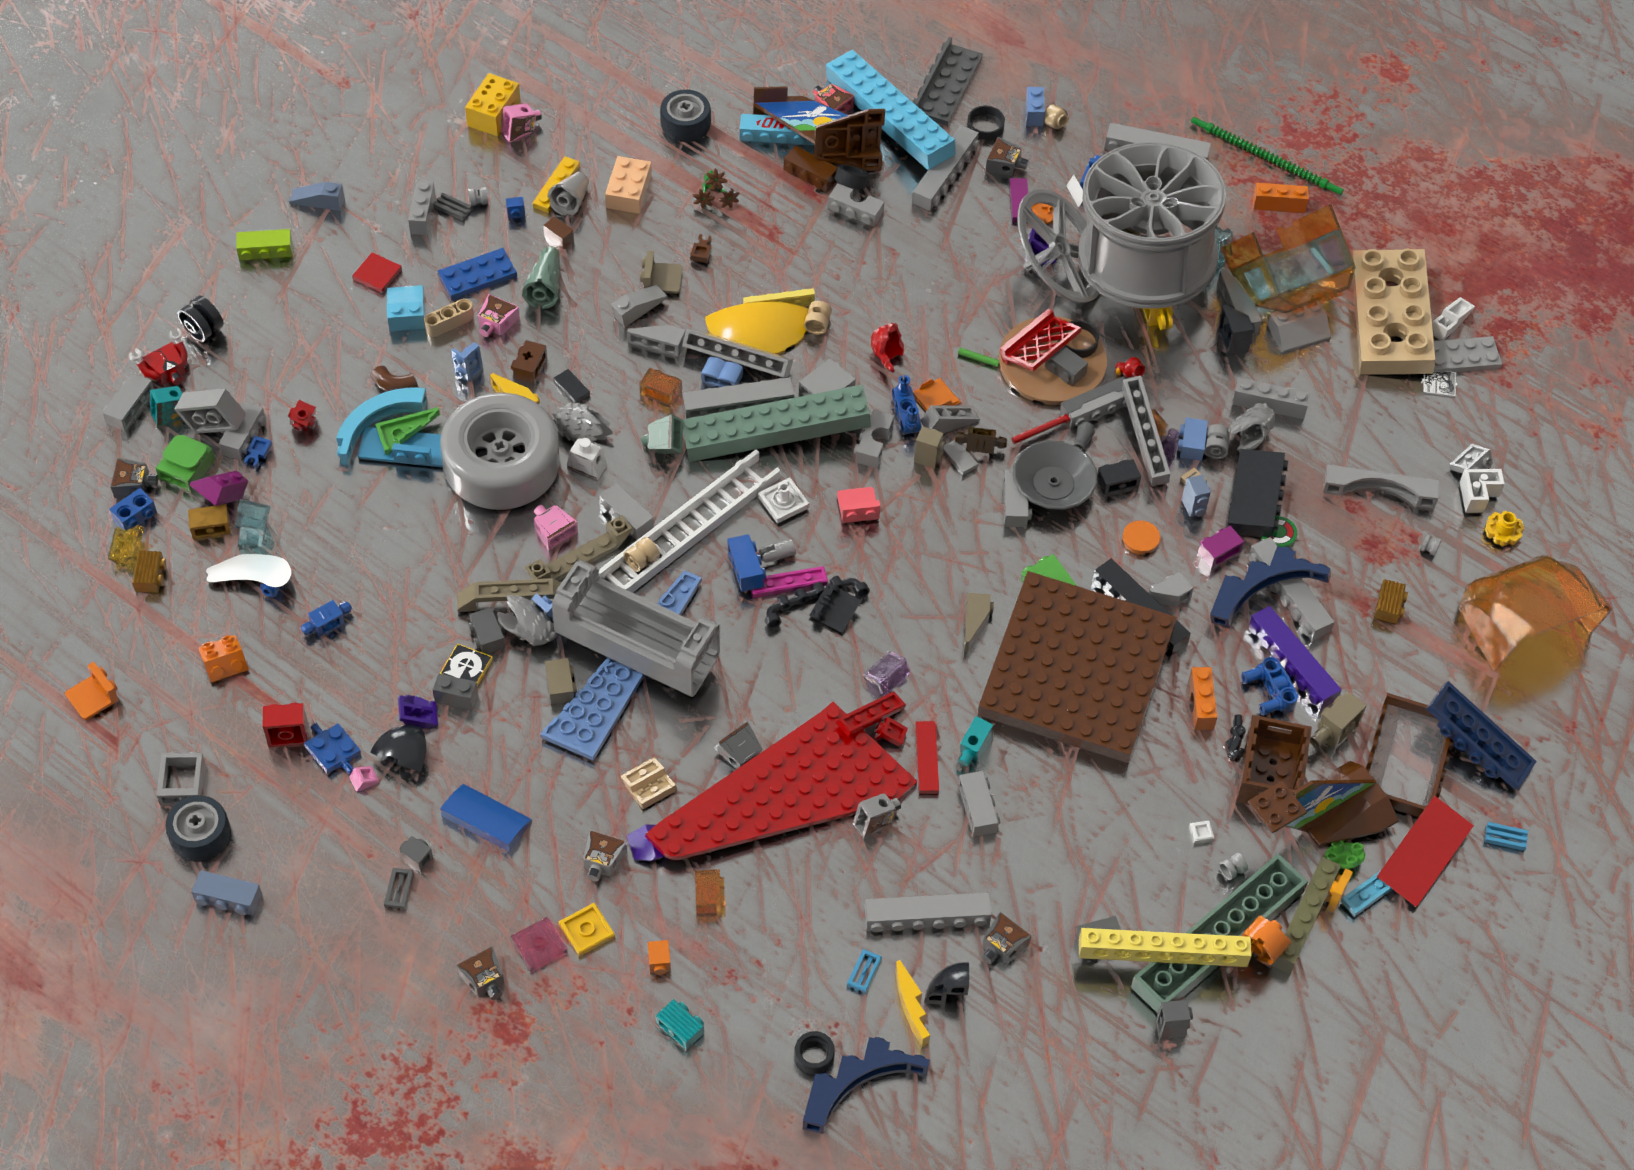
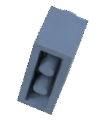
[191,870,262,915]

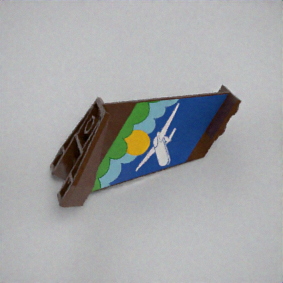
[753,86,886,171]
[1248,761,1398,847]

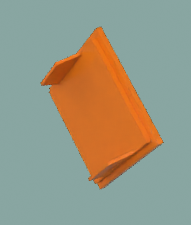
[913,378,961,412]

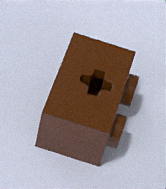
[511,340,547,384]

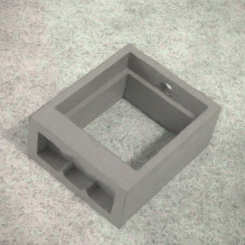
[156,751,206,806]

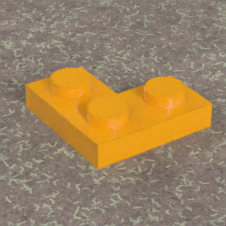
[1326,868,1353,913]

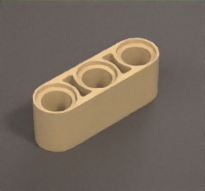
[424,299,474,337]

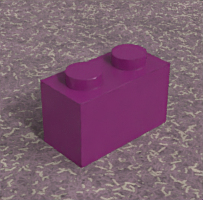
[1198,526,1244,569]

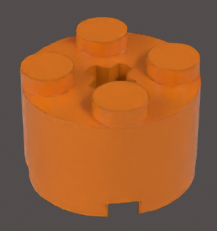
[1241,915,1291,965]

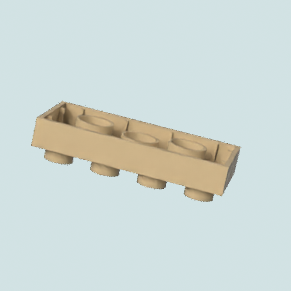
[1351,248,1435,375]

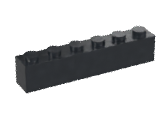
[1093,558,1191,656]

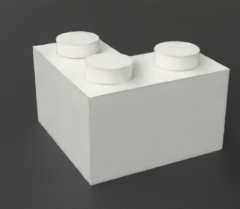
[1459,469,1504,513]

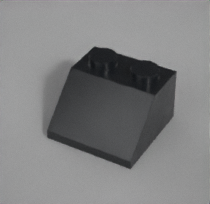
[1217,305,1255,355]

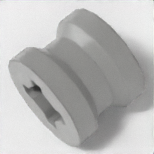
[1420,533,1442,556]

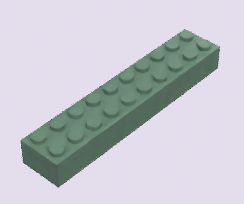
[683,384,871,462]
[1131,854,1308,1013]

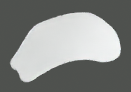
[206,554,291,587]

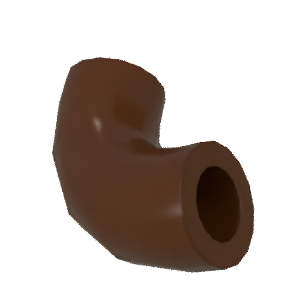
[370,366,419,391]

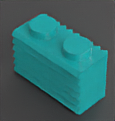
[656,999,704,1050]

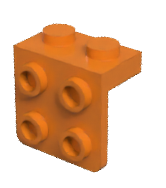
[198,635,249,683]
[65,662,119,720]

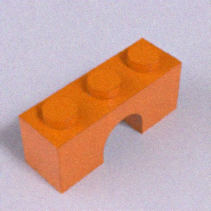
[1189,667,1217,730]

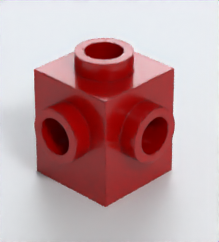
[288,400,316,432]

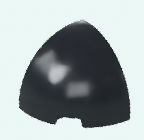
[370,724,426,772]
[924,962,969,1003]

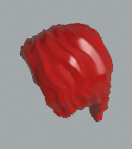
[871,323,904,373]

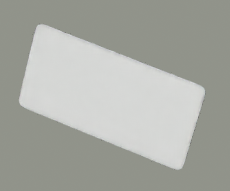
[1067,175,1083,207]

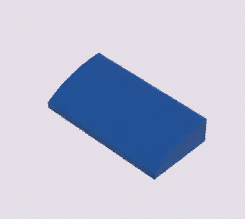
[440,784,532,852]

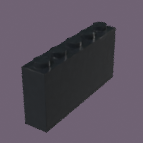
[1228,449,1288,538]

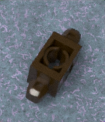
[955,427,1007,454]

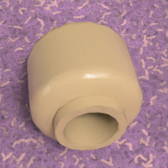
[1044,105,1068,130]

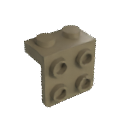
[640,250,682,294]

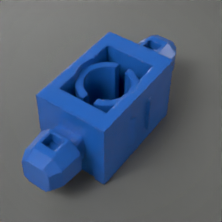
[300,600,352,637]

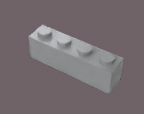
[1217,267,1263,333]
[1232,377,1310,419]

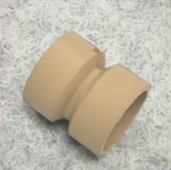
[804,301,832,335]
[623,537,660,572]

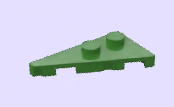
[375,407,440,455]

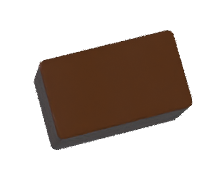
[543,217,574,249]

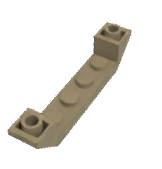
[524,515,632,581]
[457,578,561,612]

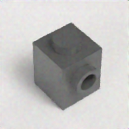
[399,836,433,873]

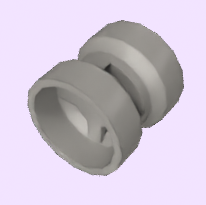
[468,187,488,206]
[1219,853,1248,880]

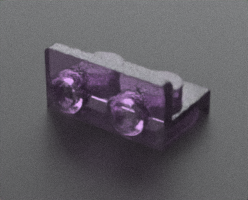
[863,651,910,695]

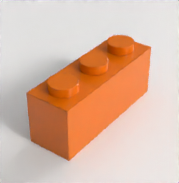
[1253,183,1309,213]

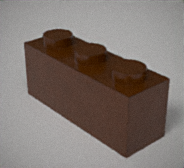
[784,146,838,192]

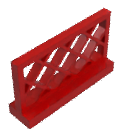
[1000,309,1082,372]

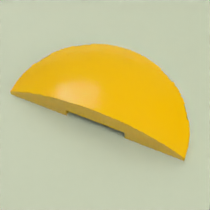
[705,302,808,355]

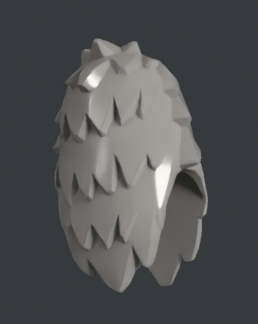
[552,403,613,442]
[1228,403,1275,451]
[497,595,557,646]

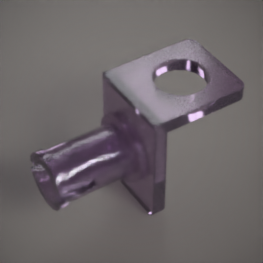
[1160,428,1179,469]

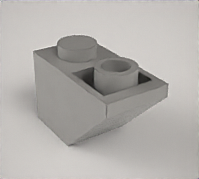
[1149,572,1194,607]

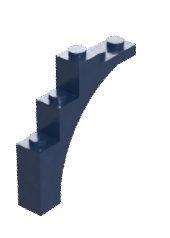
[1210,546,1331,628]
[802,1037,930,1134]

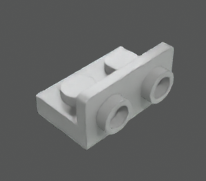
[1449,444,1493,474]

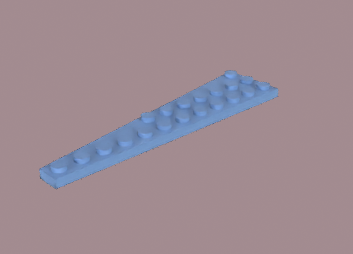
[540,570,702,761]

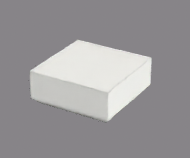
[1189,820,1214,844]

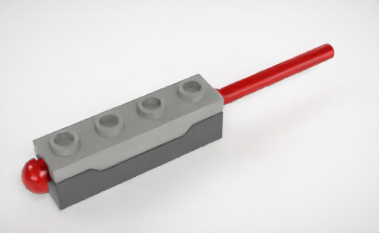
[1011,376,1127,444]

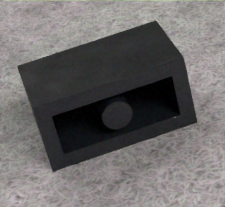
[1097,459,1141,496]

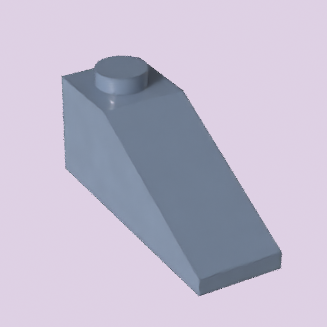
[289,182,345,211]

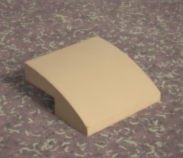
[620,757,677,809]

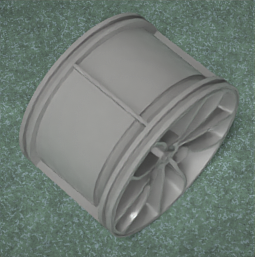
[1078,142,1226,308]

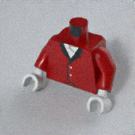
[129,328,188,385]

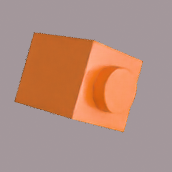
[647,940,671,975]

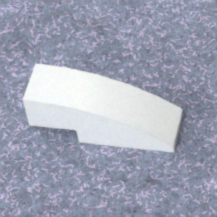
[1432,297,1475,340]

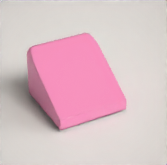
[349,766,379,791]

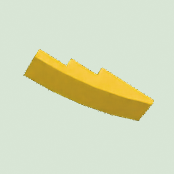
[895,960,930,1047]

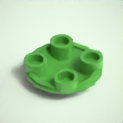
[1324,840,1366,869]

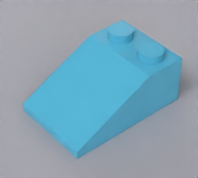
[387,285,425,332]

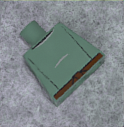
[641,415,683,454]

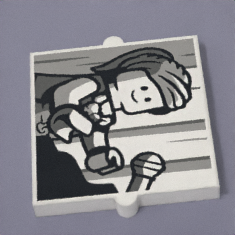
[1422,371,1457,397]

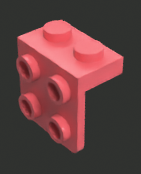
[837,487,880,523]

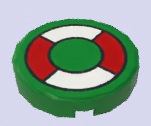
[1261,516,1297,548]

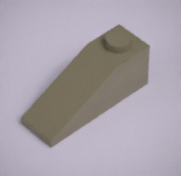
[964,593,994,652]

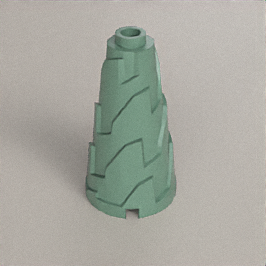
[522,247,560,309]

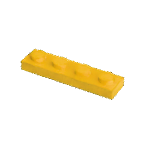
[532,156,580,213]

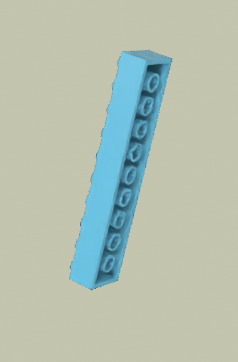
[825,49,956,170]

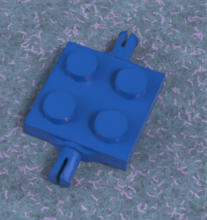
[304,723,361,775]

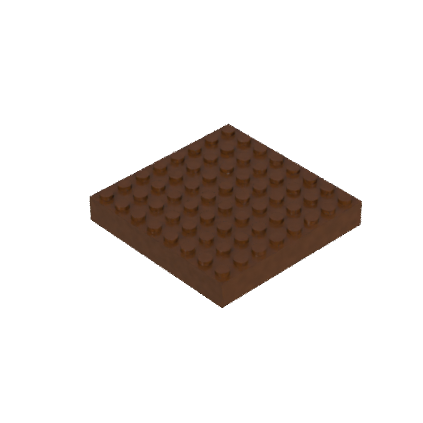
[978,571,1177,764]

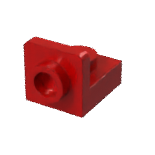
[874,717,908,747]

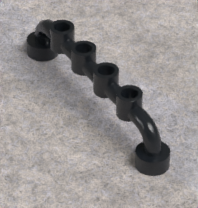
[764,576,870,629]

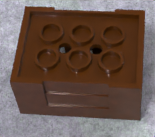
[1236,715,1312,805]

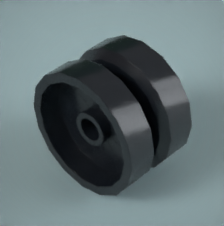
[177,295,224,342]

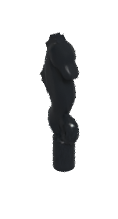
[1225,714,1246,760]

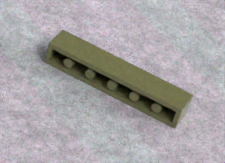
[1271,857,1341,974]

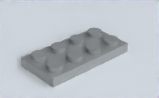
[1434,336,1502,372]

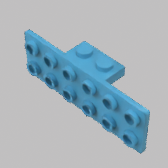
[358,427,443,467]

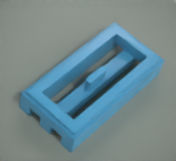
[1484,822,1528,851]
[847,949,882,995]

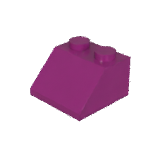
[190,471,248,506]

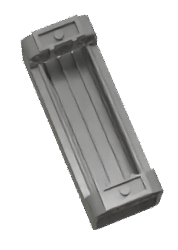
[552,560,720,697]

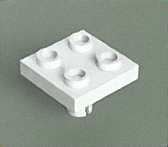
[758,477,810,523]

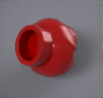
[1115,357,1145,378]

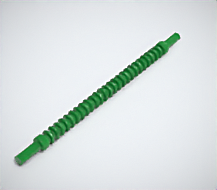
[1191,117,1344,195]

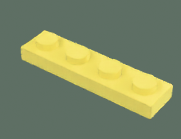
[743,288,815,307]

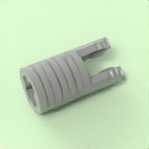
[759,539,796,563]

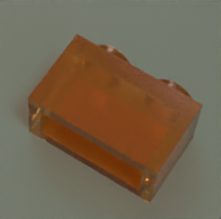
[639,367,682,407]
[695,869,725,917]

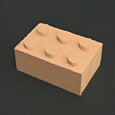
[605,156,652,214]

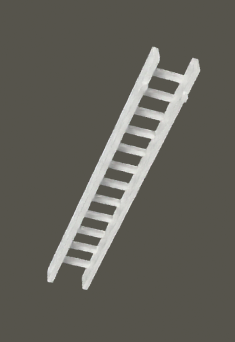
[599,450,781,593]

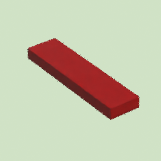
[836,691,906,737]
[915,721,939,794]

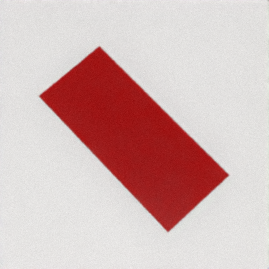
[1376,796,1474,907]

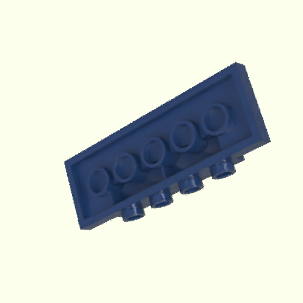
[1426,681,1537,790]

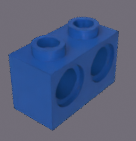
[109,488,157,533]

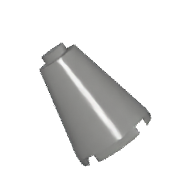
[547,172,589,216]

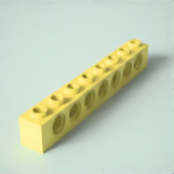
[1079,928,1251,967]

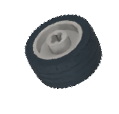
[660,89,711,142]
[165,795,230,861]

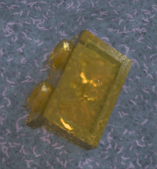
[108,525,144,567]

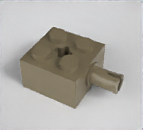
[1310,691,1366,749]

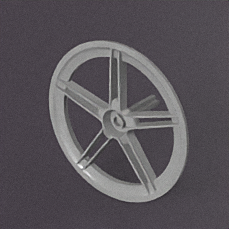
[1018,189,1100,303]

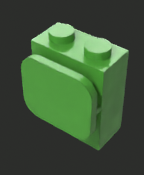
[156,435,215,492]
[1021,554,1077,586]

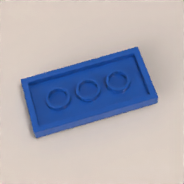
[437,248,517,300]

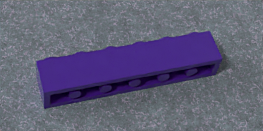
[1249,606,1342,710]

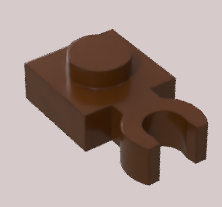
[690,234,712,263]

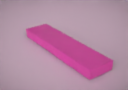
[751,566,828,598]

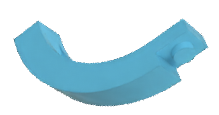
[336,388,427,465]

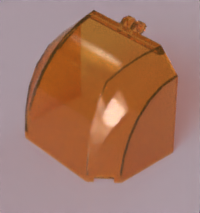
[1459,555,1612,671]

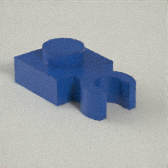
[244,435,273,469]

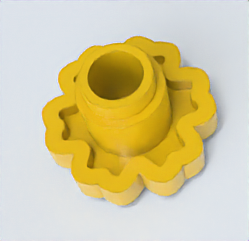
[1484,511,1524,546]

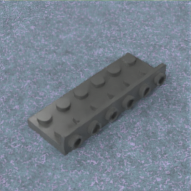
[913,37,983,126]

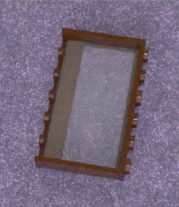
[1365,693,1454,817]

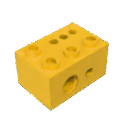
[465,73,521,136]

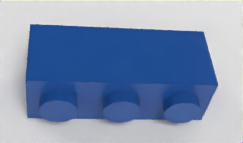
[727,534,766,592]

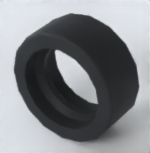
[834,164,869,189]
[794,1031,835,1075]

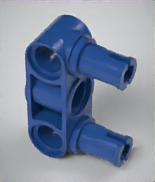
[892,375,922,435]
[1241,657,1298,715]

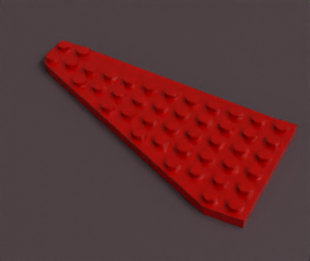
[645,702,918,860]

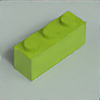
[236,229,293,260]

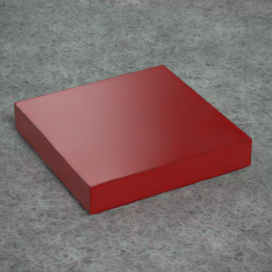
[352,252,402,293]

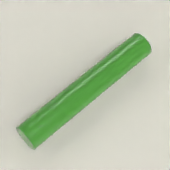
[958,347,999,367]

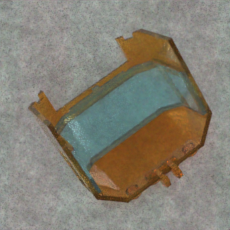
[1221,204,1356,314]

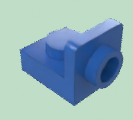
[506,197,526,219]

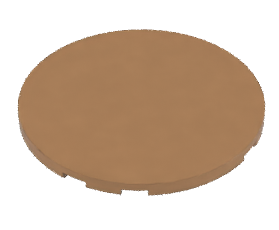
[998,316,1107,405]

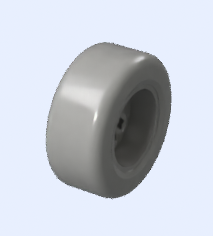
[440,393,560,510]

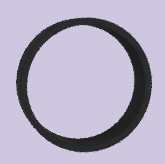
[967,105,1005,140]
[1058,320,1099,358]

